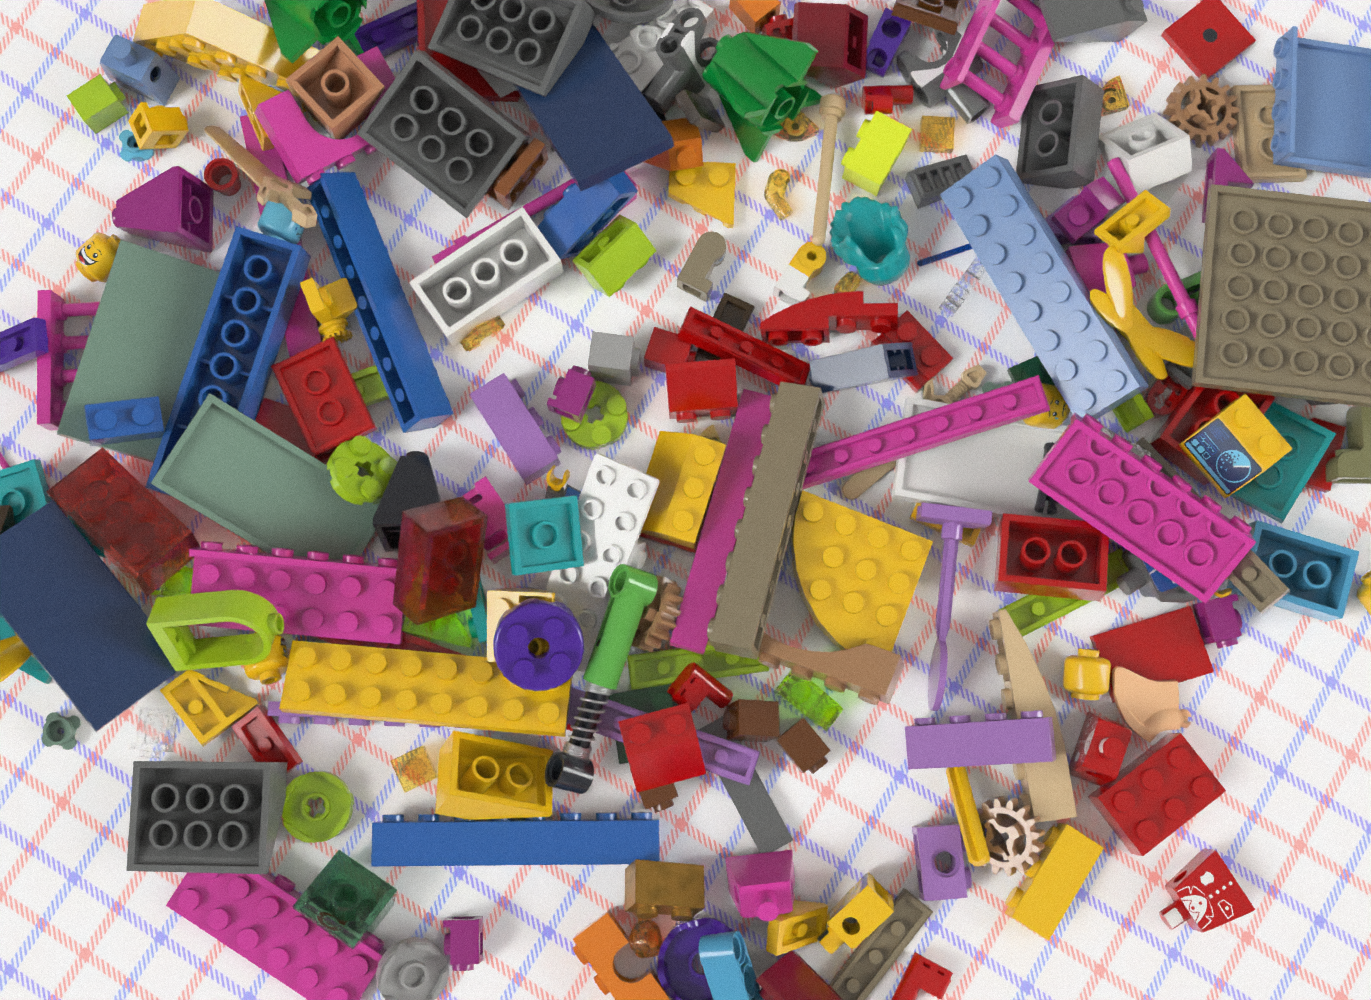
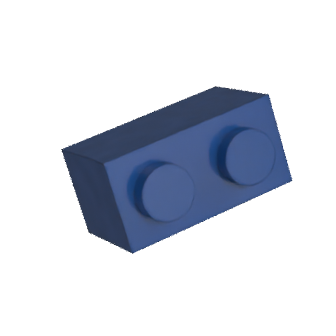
[84,396,164,446]

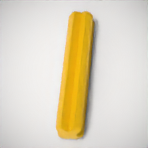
[946,767,990,866]

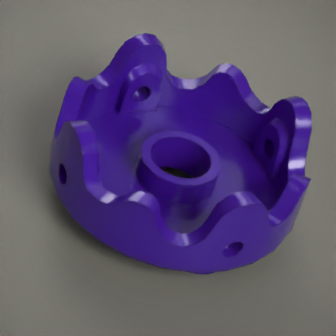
[493,598,584,691]
[657,916,735,1000]

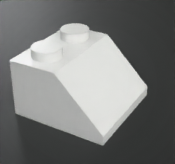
[1098,112,1193,194]

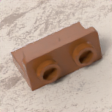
[486,137,549,210]

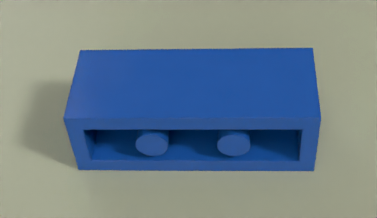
[537,171,638,260]

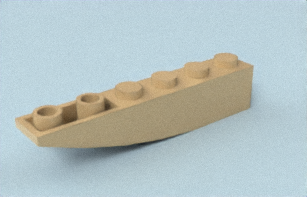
[989,609,1077,823]

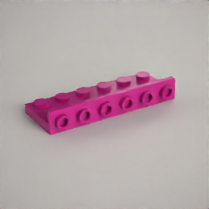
[1028,413,1256,604]
[189,541,409,644]
[166,872,386,1000]

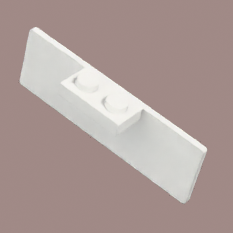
[545,454,660,673]

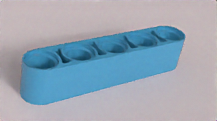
[698,931,764,1000]

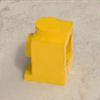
[128,102,189,150]

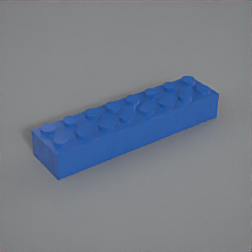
[145,226,311,496]

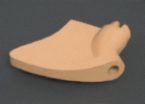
[1112,666,1192,743]

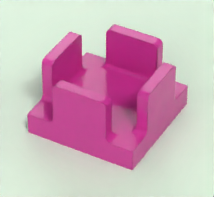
[453,476,510,564]

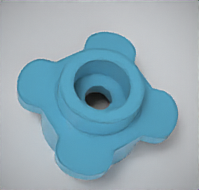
[119,130,154,162]

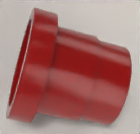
[204,158,241,196]

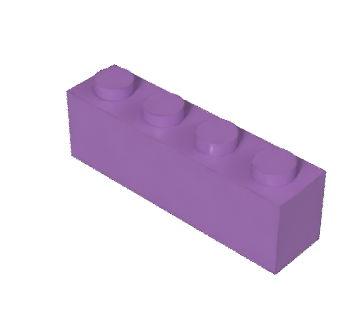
[904,710,1056,770]

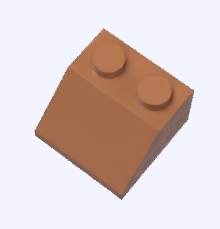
[286,37,385,139]

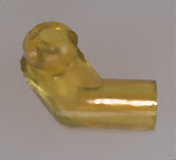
[763,168,794,221]

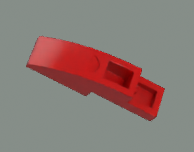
[760,291,898,347]

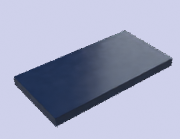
[513,23,674,191]
[0,500,179,733]

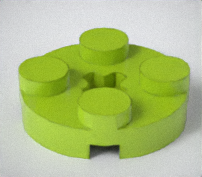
[560,381,628,450]
[327,435,397,505]
[282,771,354,843]

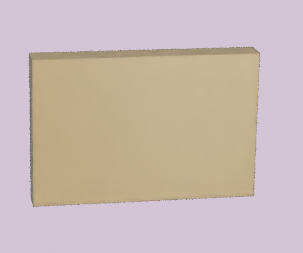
[1229,84,1307,183]

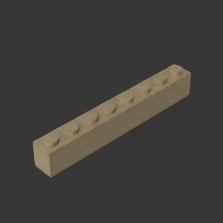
[707,382,825,660]

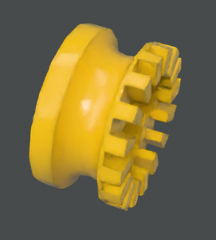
[318,318,353,345]

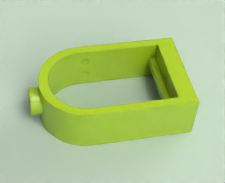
[146,590,284,671]

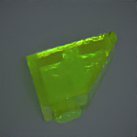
[402,586,476,650]

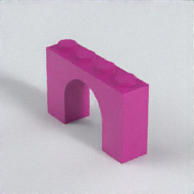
[254,46,395,185]

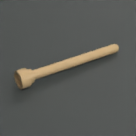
[812,94,846,246]

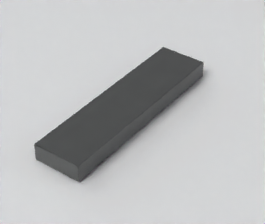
[698,716,793,853]

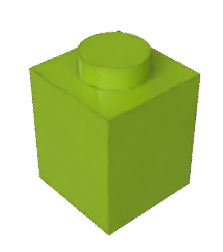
[66,74,129,134]

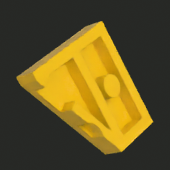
[668,162,736,229]
[160,670,260,747]

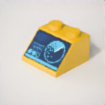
[1179,394,1293,499]

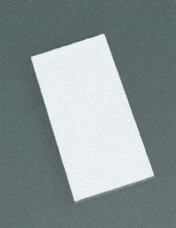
[891,396,1085,521]

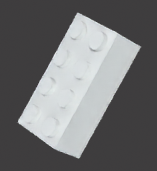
[409,207,564,347]

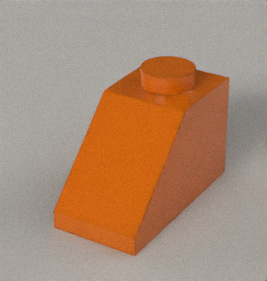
[644,117,703,171]

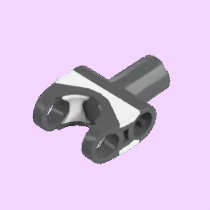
[643,8,718,114]
[896,29,991,124]

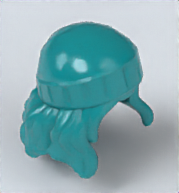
[829,196,910,286]

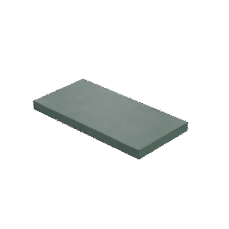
[57,240,220,463]
[151,393,379,560]

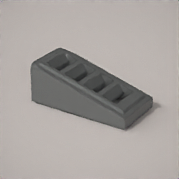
[905,154,973,209]

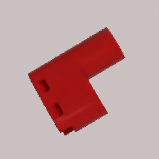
[862,85,914,115]
[667,662,733,712]
[891,952,953,1000]

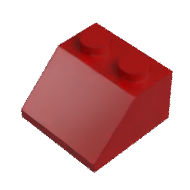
[665,358,738,423]
[618,703,706,793]

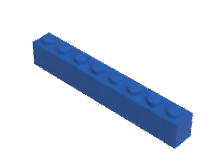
[307,172,454,433]
[371,812,660,867]

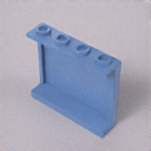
[1271,26,1371,178]

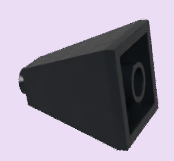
[373,451,454,552]

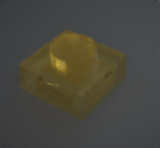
[919,115,955,154]
[390,745,438,793]

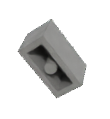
[587,331,641,386]

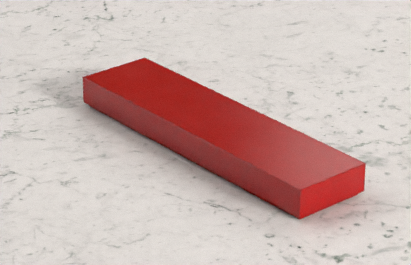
[677,306,810,386]

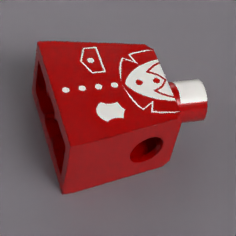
[1069,711,1132,786]
[1159,848,1256,933]

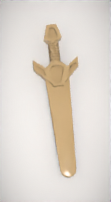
[204,125,317,228]
[842,364,987,500]

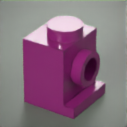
[546,365,596,423]
[1192,594,1242,649]
[443,916,483,971]

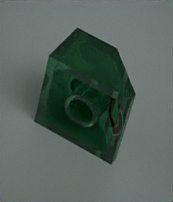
[293,850,398,950]

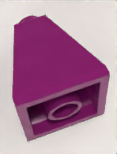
[112,166,214,252]

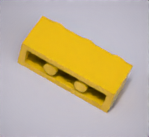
[1005,823,1104,941]

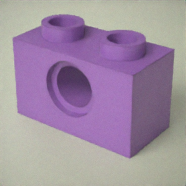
[912,823,972,901]

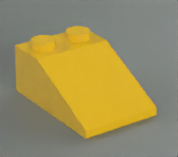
[435,730,553,820]

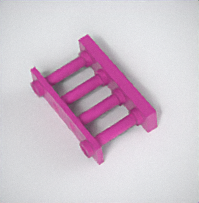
[939,0,1055,129]
[37,290,100,431]

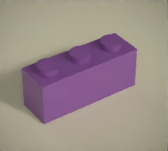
[469,373,562,486]

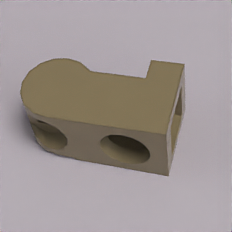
[677,231,726,302]

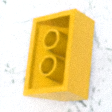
[641,431,726,549]

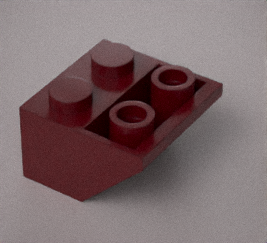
[792,2,868,88]
[755,950,843,1000]

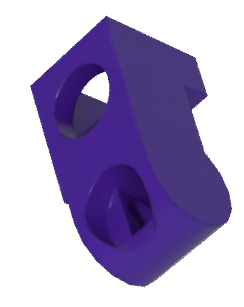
[866,8,912,78]

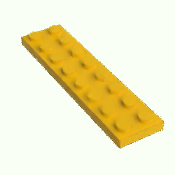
[279,640,573,737]

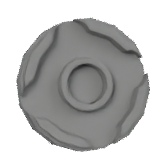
[375,937,449,1000]

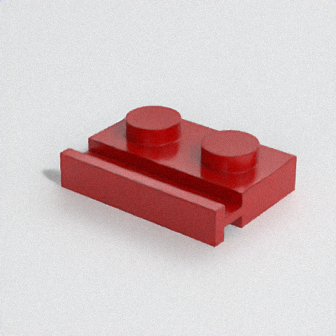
[870,310,954,393]

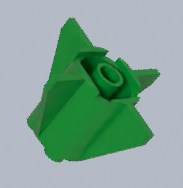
[264,0,367,64]
[702,32,822,163]

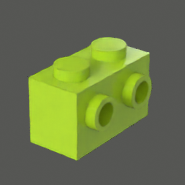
[572,214,657,298]

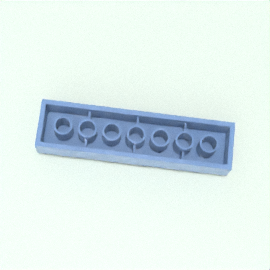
[940,154,1149,420]

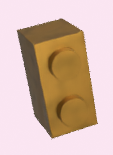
[625,859,705,921]

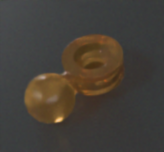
[629,912,663,959]

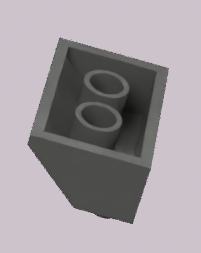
[1016,75,1104,189]

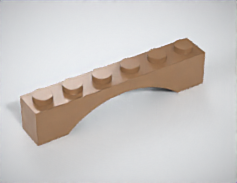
[707,605,904,705]

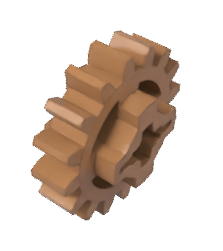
[1163,74,1240,148]
[631,575,683,652]
[977,796,1045,877]

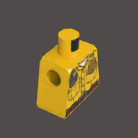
[817,872,894,954]

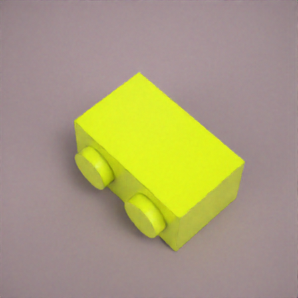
[841,111,912,197]

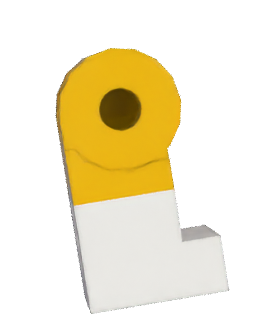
[772,242,826,306]

